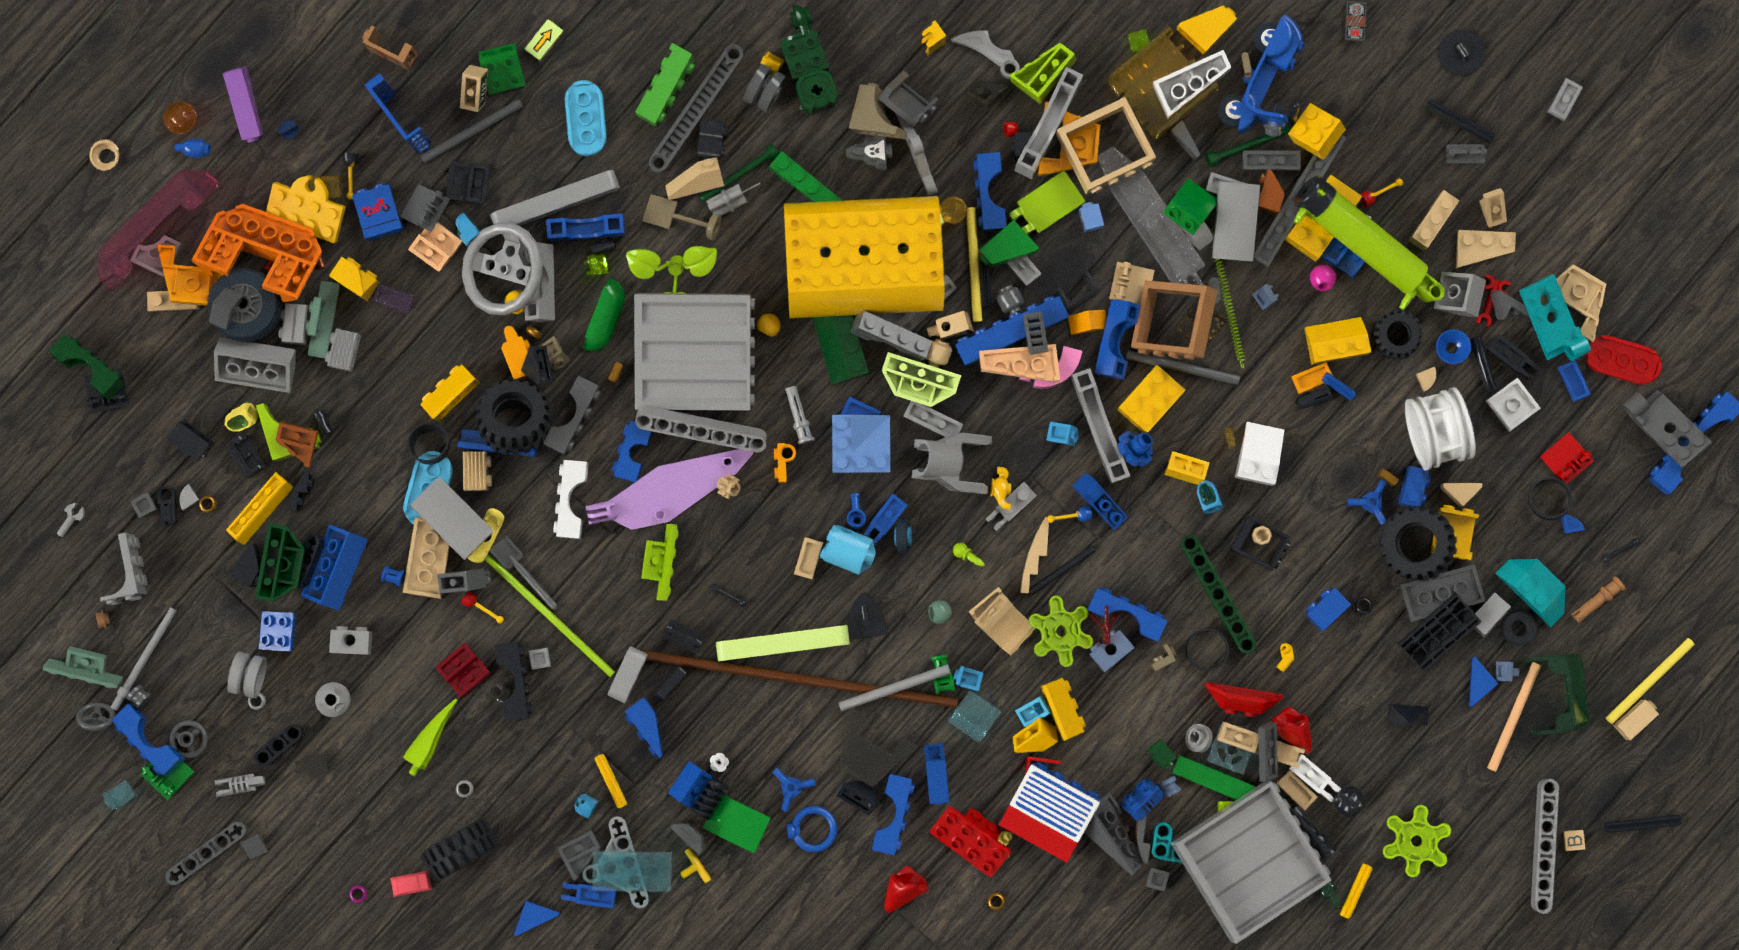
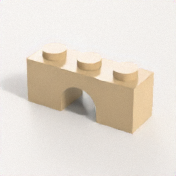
[1408,190,1460,251]

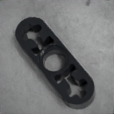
[298,534,325,588]

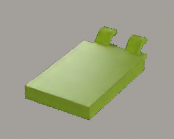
[1009,171,1086,235]

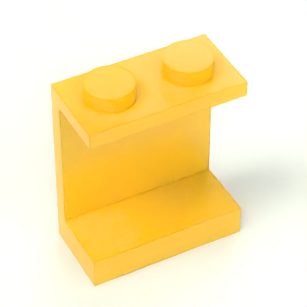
[1430,505,1479,560]

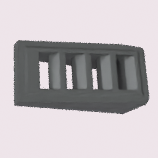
[1170,121,1200,161]
[1023,312,1048,355]

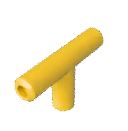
[680,848,711,883]

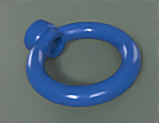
[787,806,837,852]

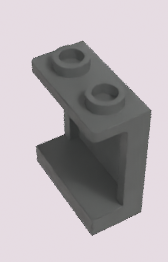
[878,71,939,127]

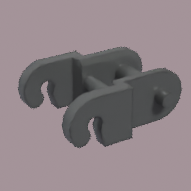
[1208,277,1221,304]

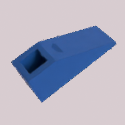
[1072,473,1128,530]
[625,698,663,758]

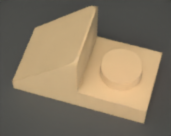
[1479,188,1507,228]

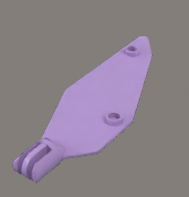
[586,449,753,530]

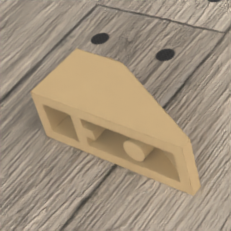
[665,157,724,200]

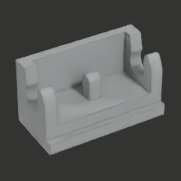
[1474,593,1511,637]

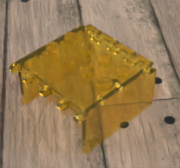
[1107,26,1220,140]

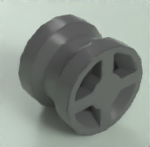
[126,684,151,709]

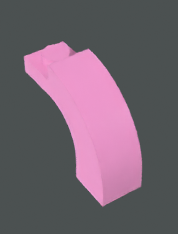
[1019,346,1082,389]

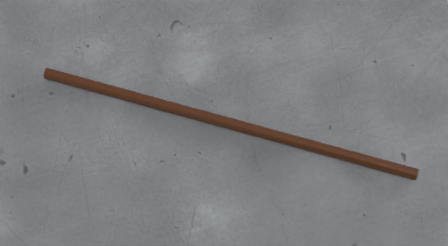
[638,649,958,708]

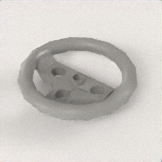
[462,223,543,315]

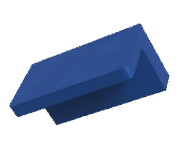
[668,761,713,809]

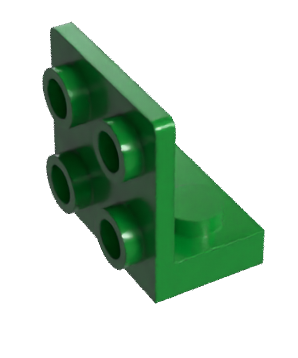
[479,43,525,94]

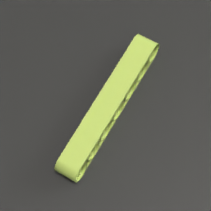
[716,625,850,661]

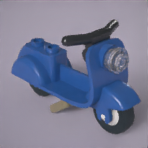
[1218,14,1305,137]

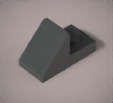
[1490,290,1528,320]

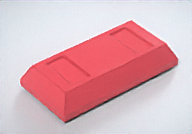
[390,870,432,897]

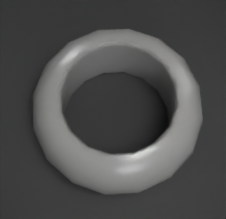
[248,693,266,710]
[456,780,474,798]

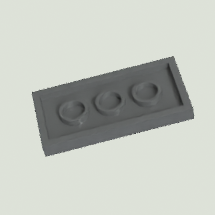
[1400,564,1485,622]

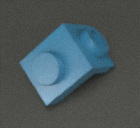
[953,666,984,692]

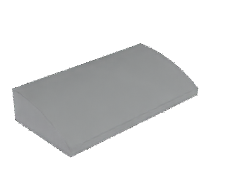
[1212,182,1260,262]
[410,477,493,560]

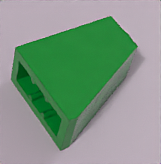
[979,220,1039,267]

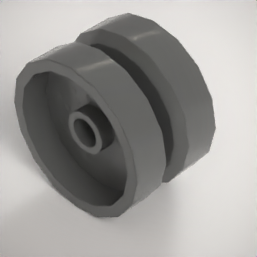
[743,64,786,113]

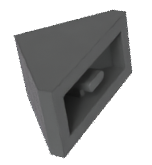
[209,287,243,330]

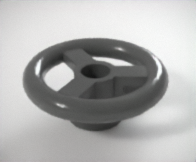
[76,702,116,731]
[169,720,208,759]

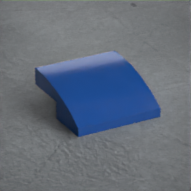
[1321,237,1366,279]

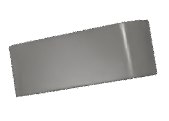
[607,646,648,704]

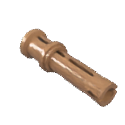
[1571,576,1626,623]

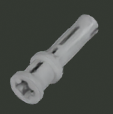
[785,386,814,445]

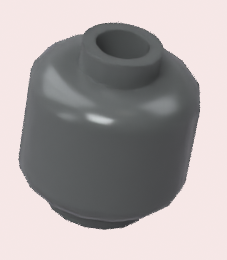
[996,285,1024,315]

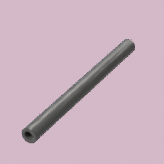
[420,99,523,164]
[1126,350,1240,385]

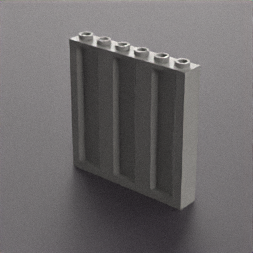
[634,293,755,410]
[1171,781,1332,944]

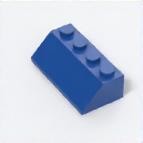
[301,524,367,611]

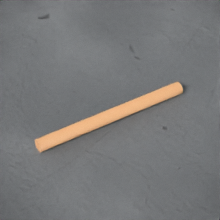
[1487,662,1541,772]

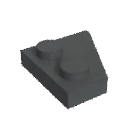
[557,829,600,881]

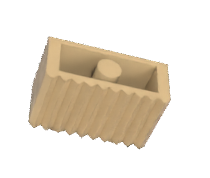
[463,451,492,491]

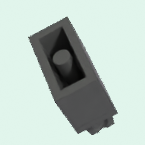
[437,568,491,593]

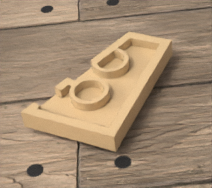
[1456,230,1516,268]

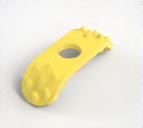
[467,508,504,563]

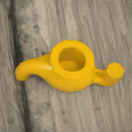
[990,467,1011,510]

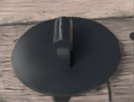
[1439,29,1485,75]

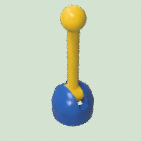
[1047,506,1092,523]

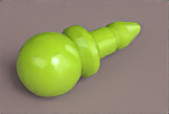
[953,543,985,567]

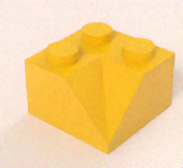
[329,257,380,301]

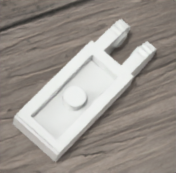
[1289,754,1341,802]

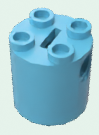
[820,525,876,575]

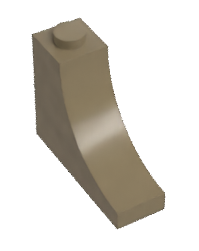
[849,83,907,140]

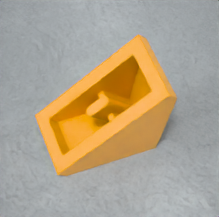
[1068,310,1107,335]

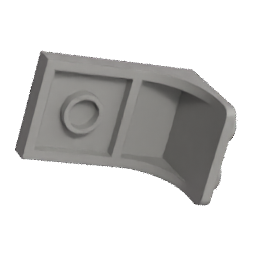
[100,533,148,605]

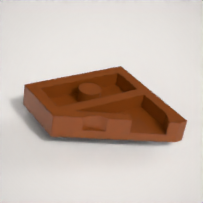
[276,421,318,467]

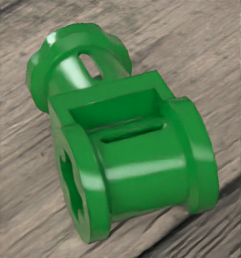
[931,654,955,694]

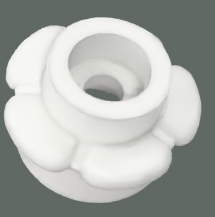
[710,753,729,772]

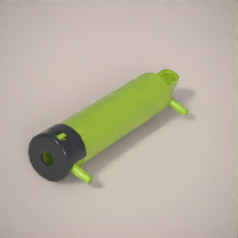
[1294,176,1445,310]

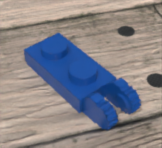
[863,494,908,547]
[561,883,617,909]

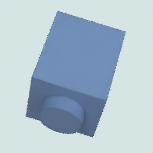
[1079,202,1104,233]

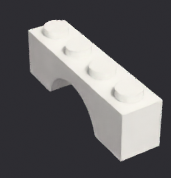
[553,460,589,539]

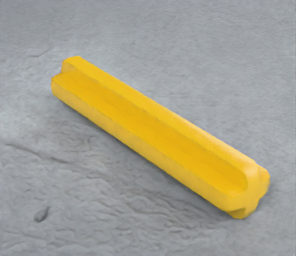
[595,754,627,809]
[1340,864,1372,919]

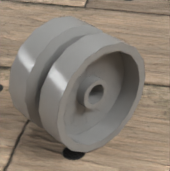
[227,652,267,698]

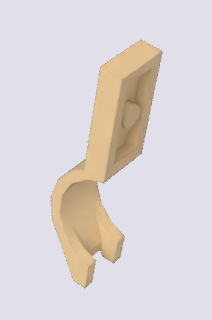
[1217,722,1305,768]

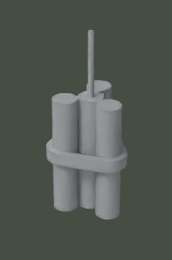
[707,182,760,216]

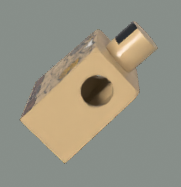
[927,311,974,340]

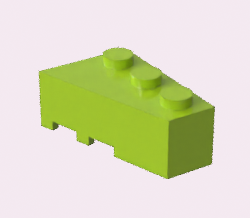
[1009,43,1076,104]

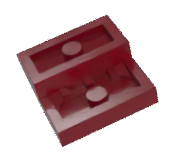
[435,643,492,699]

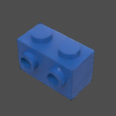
[1397,466,1431,508]

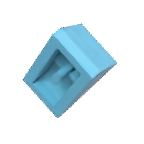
[1015,695,1051,727]

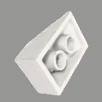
[1235,422,1284,486]

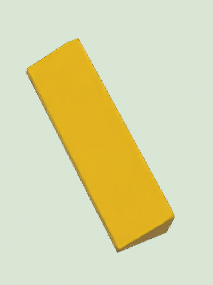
[226,472,293,545]

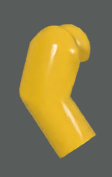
[1276,643,1294,673]

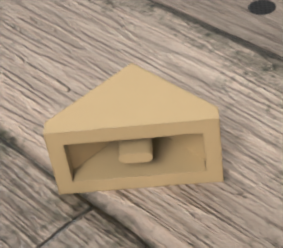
[1440,483,1482,507]

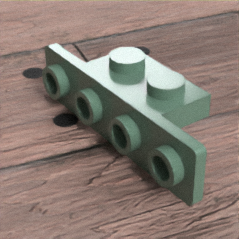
[306,281,340,359]
[43,646,123,688]

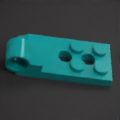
[1519,274,1591,361]

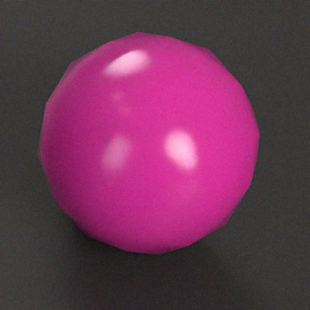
[1310,264,1336,291]

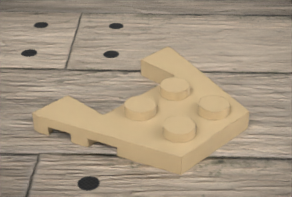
[1540,264,1606,342]

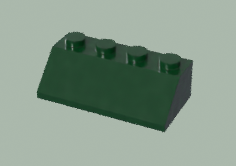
[812,315,869,385]

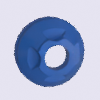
[1435,329,1471,364]

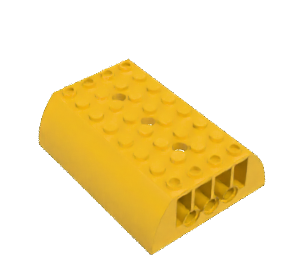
[784,196,944,318]

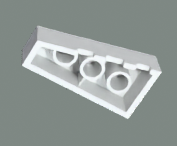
[1152,50,1231,119]

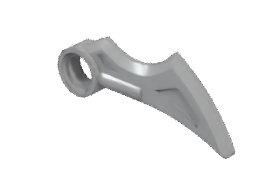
[951,31,1019,79]

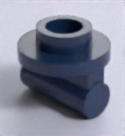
[278,120,299,139]

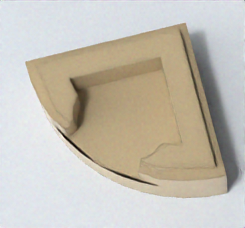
[1416,366,1436,392]

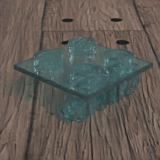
[948,690,1001,743]

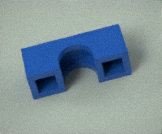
[612,421,653,483]

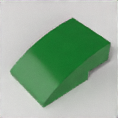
[703,796,771,853]

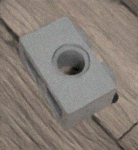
[329,626,372,655]

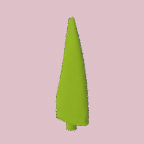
[403,699,458,776]

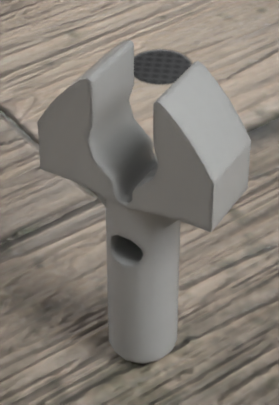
[57,503,85,537]

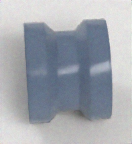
[1157,776,1181,798]

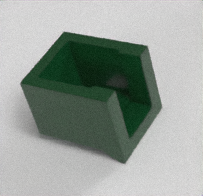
[1145,739,1176,770]

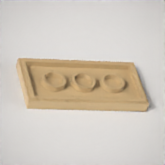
[403,517,450,599]

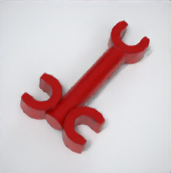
[1476,275,1511,327]

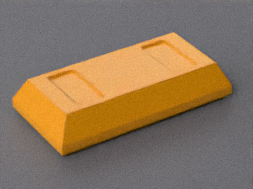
[1291,362,1332,394]

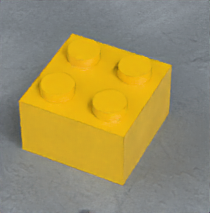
[1288,103,1346,160]

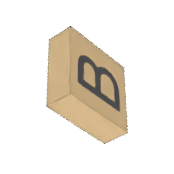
[1563,830,1585,851]

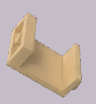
[975,594,1035,656]

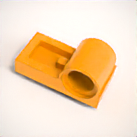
[774,443,796,483]

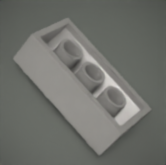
[214,337,296,393]

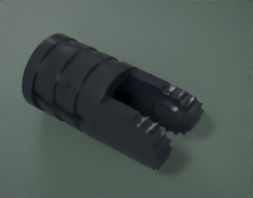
[1295,384,1332,409]

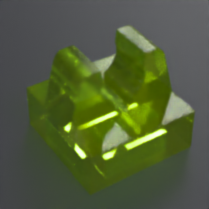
[584,254,609,275]

